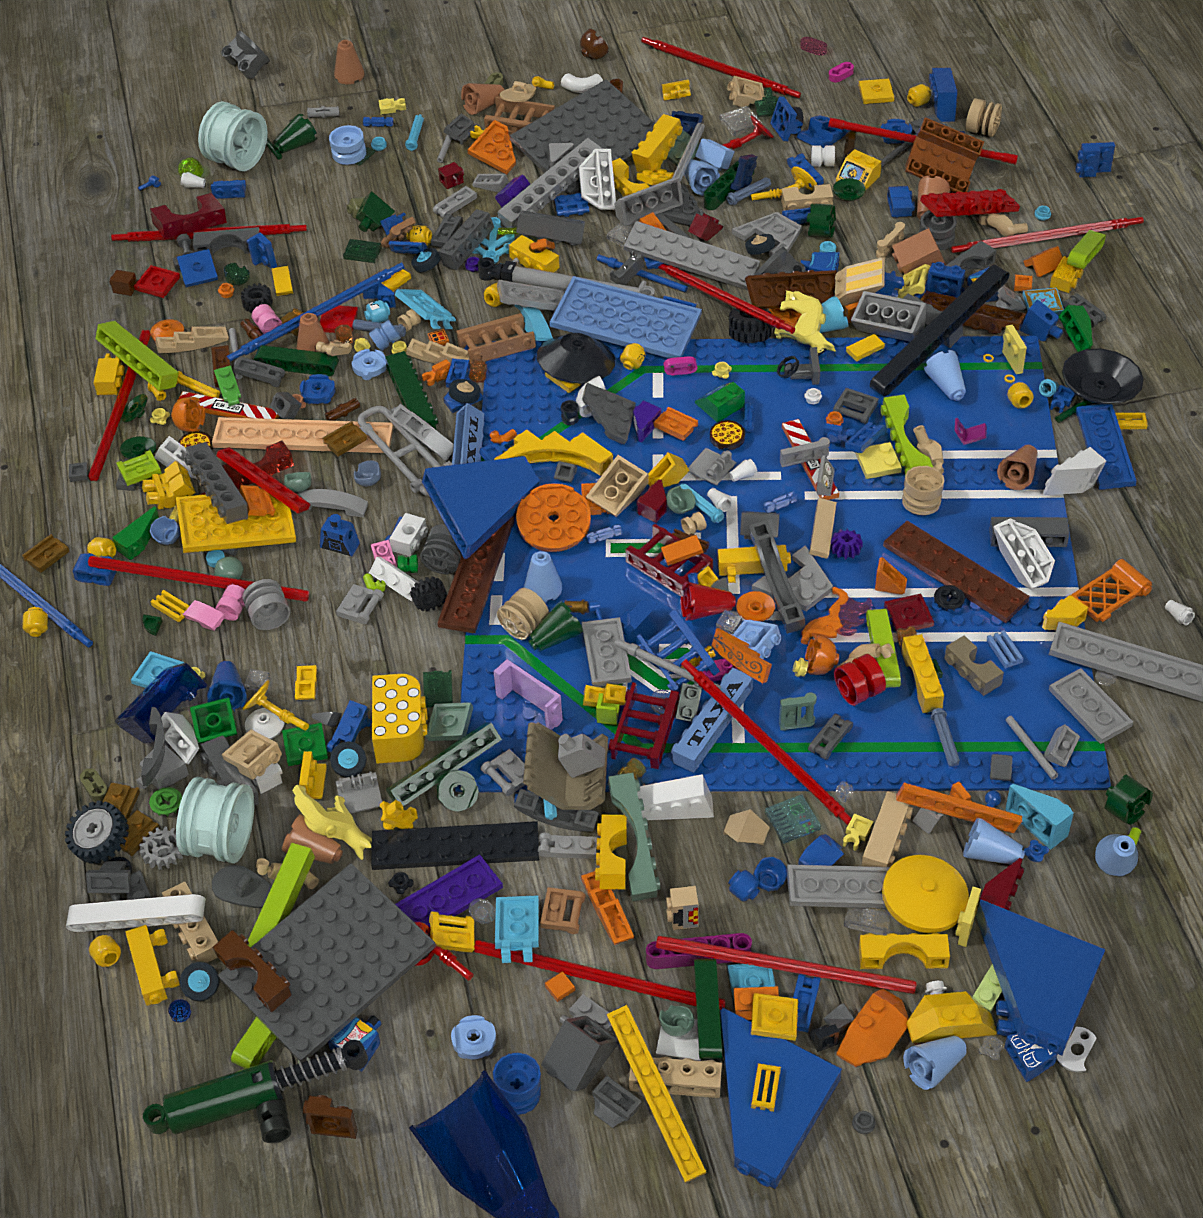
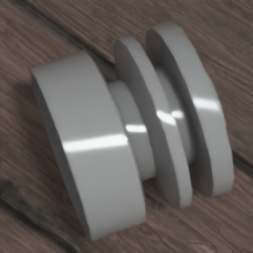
[242,579,291,630]

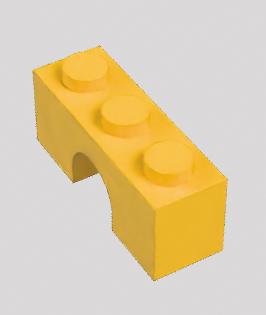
[509,235,560,272]

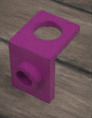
[955,418,987,445]

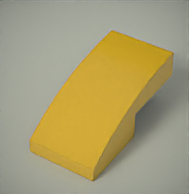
[272,266,293,296]
[295,665,317,700]
[583,684,626,707]

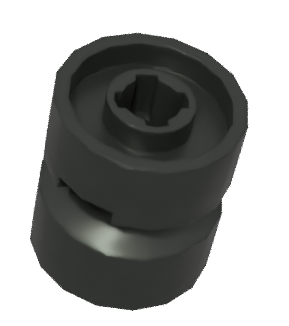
[256,1100,291,1143]

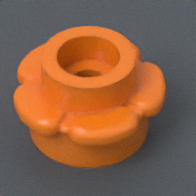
[218,283,234,298]
[826,411,844,426]

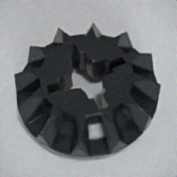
[934,585,965,611]

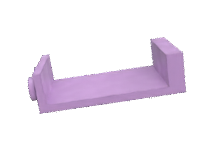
[494,659,563,730]

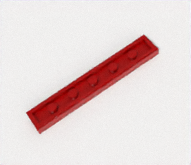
[216,447,311,514]

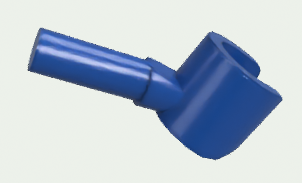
[138,176,161,191]
[589,600,603,620]

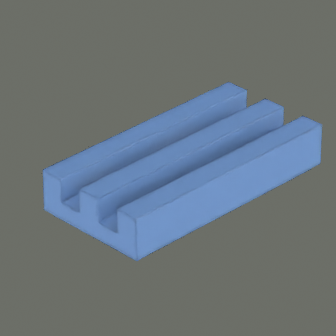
[987,630,1023,668]

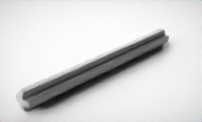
[672,123,705,181]

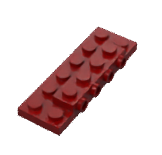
[920,189,1020,217]

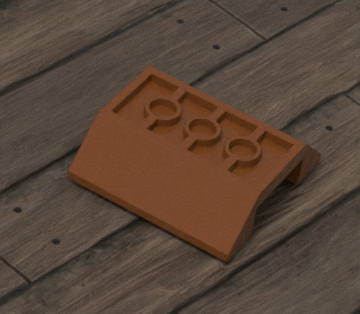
[905,117,984,192]

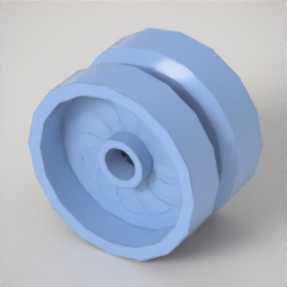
[329,125,366,165]

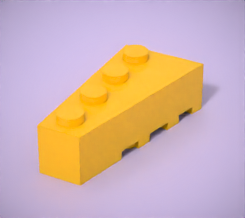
[631,114,683,173]

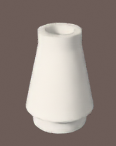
[181,172,206,188]
[729,459,757,482]
[707,488,733,512]
[1165,600,1195,625]

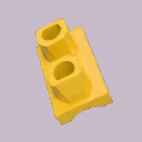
[662,80,691,101]
[380,800,418,830]

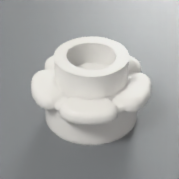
[804,388,822,404]
[925,981,947,995]

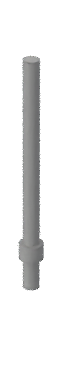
[615,639,721,690]

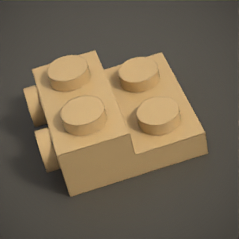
[727,76,766,108]
[222,729,282,780]

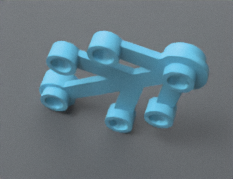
[472,217,515,264]

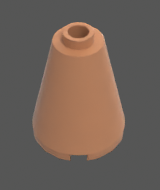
[334,40,364,85]
[461,83,504,115]
[917,176,951,219]
[296,313,330,353]
[997,445,1038,490]
[282,814,343,864]

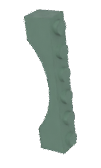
[608,773,660,901]

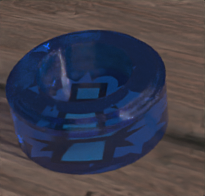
[168,999,191,1022]

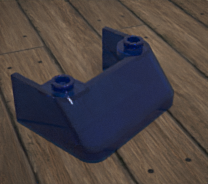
[115,663,208,743]

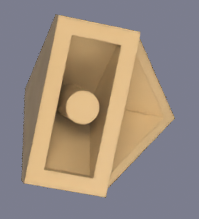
[724,809,770,845]

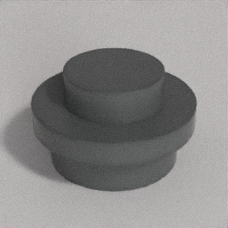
[852,1111,876,1134]

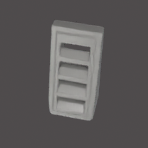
[472,174,509,192]

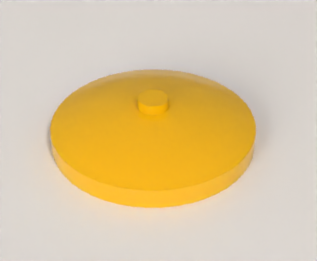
[882,855,969,933]

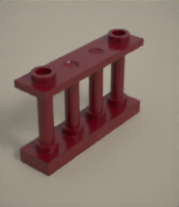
[625,524,713,596]
[608,682,679,769]

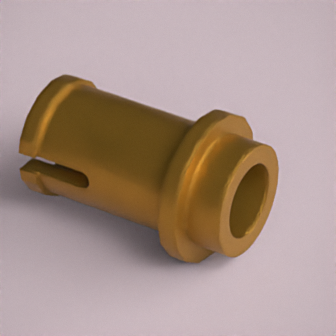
[564,599,589,615]

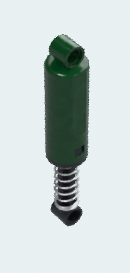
[143,1040,368,1135]

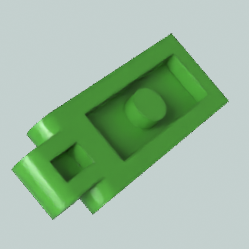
[214,365,241,406]

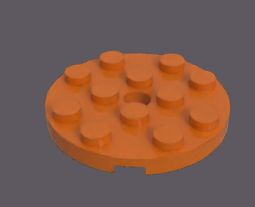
[516,484,591,552]

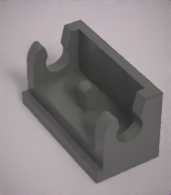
[610,250,645,285]

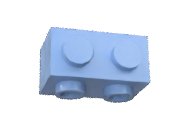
[695,138,735,171]

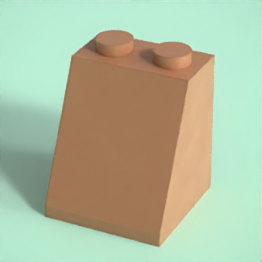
[892,228,946,274]

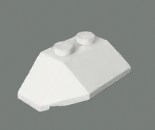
[579,149,616,210]
[993,518,1055,590]

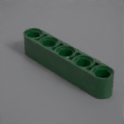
[704,155,755,210]
[253,345,339,377]
[694,959,722,1059]

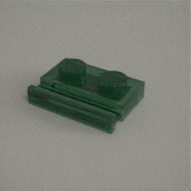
[343,239,382,263]
[423,670,453,708]

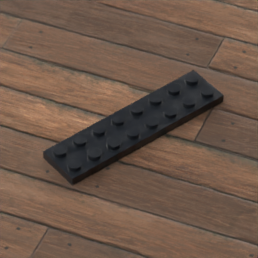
[371,821,539,870]

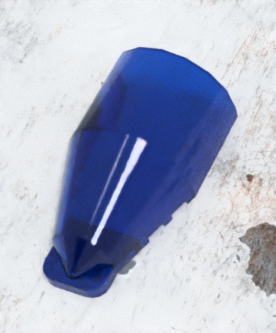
[409,1070,559,1218]

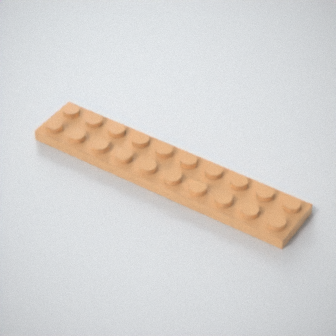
[212,417,394,453]

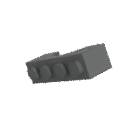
[193,227,260,257]
[945,241,996,270]

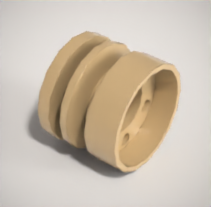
[966,98,1002,137]
[902,466,944,515]
[497,588,549,640]

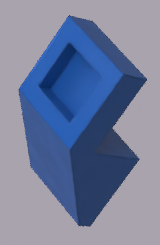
[363,283,396,308]

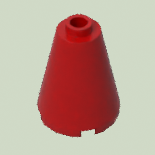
[680,582,736,621]

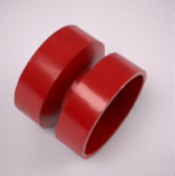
[834,654,886,706]

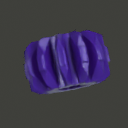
[830,528,863,560]

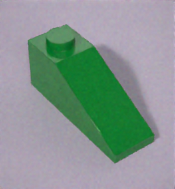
[1059,305,1093,352]
[112,506,159,560]

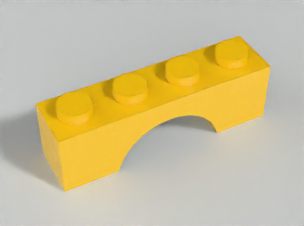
[612,158,650,197]
[901,634,944,713]
[595,815,627,889]
[859,933,950,969]

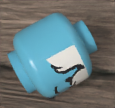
[364,300,390,323]

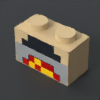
[666,886,699,930]

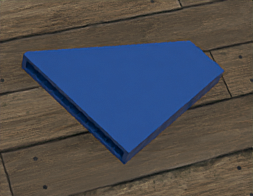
[422,456,540,559]
[975,900,1105,1056]
[720,1008,842,1189]

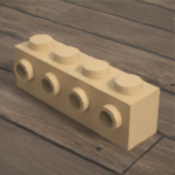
[862,791,913,867]
[162,882,218,963]
[629,1056,722,1098]

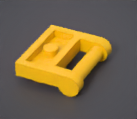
[429,911,474,953]

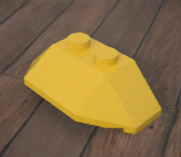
[906,991,997,1043]

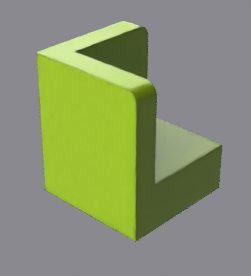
[596,693,620,725]

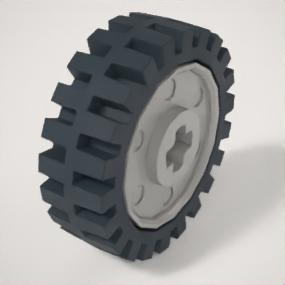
[65,801,129,864]

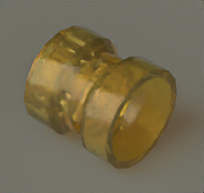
[618,758,646,779]

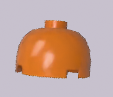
[171,397,205,432]
[805,635,839,675]

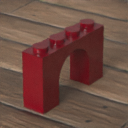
[150,193,227,239]

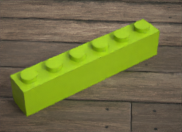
[95,321,179,391]

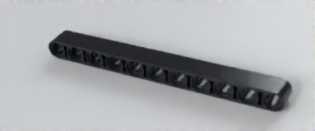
[870,264,1010,397]

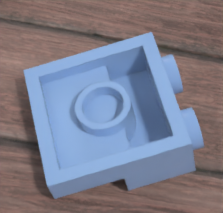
[733,620,781,659]

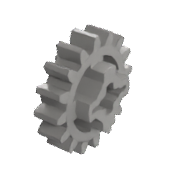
[139,827,183,870]

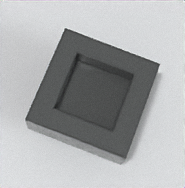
[69,462,88,482]

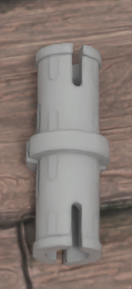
[307,106,339,118]

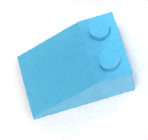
[1005,784,1074,850]

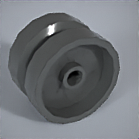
[919,210,957,250]

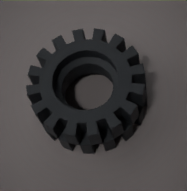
[241,283,273,313]
[410,576,447,612]

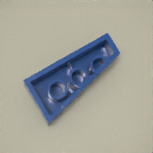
[929,68,957,122]

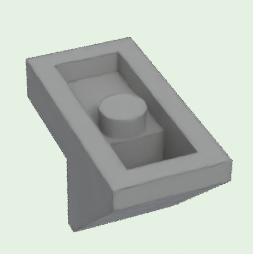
[996,285,1026,311]

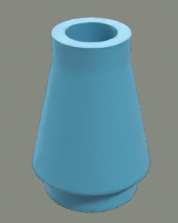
[1039,379,1059,397]

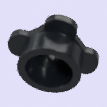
[388,872,414,895]

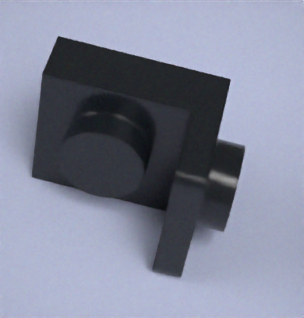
[809,1024,839,1052]

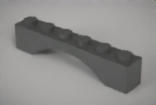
[749,520,805,634]

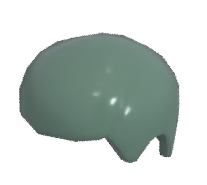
[284,472,312,493]
[666,486,696,514]
[214,556,244,579]
[659,1005,694,1037]

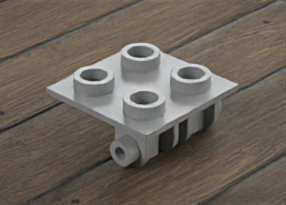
[688,448,736,485]
[336,771,382,814]

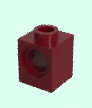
[438,162,464,189]

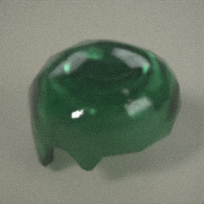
[224,263,250,286]

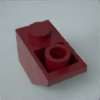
[688,213,724,241]
[637,479,667,523]

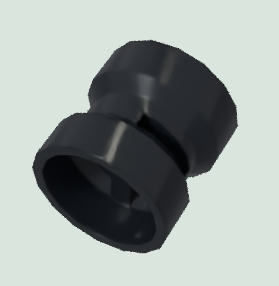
[561,400,579,425]

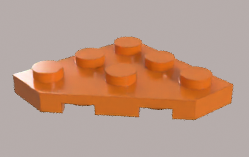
[468,120,516,174]

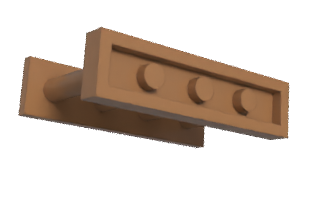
[484,96,555,135]
[456,313,536,365]

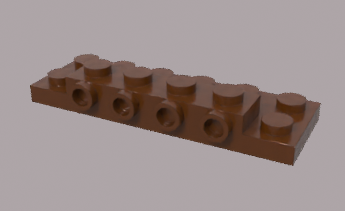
[745,270,837,309]
[920,291,1026,334]

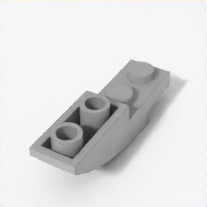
[389,404,454,462]

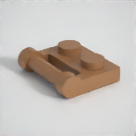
[381,217,416,248]
[540,887,586,934]

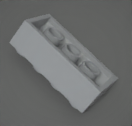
[614,176,683,227]
[851,291,926,342]

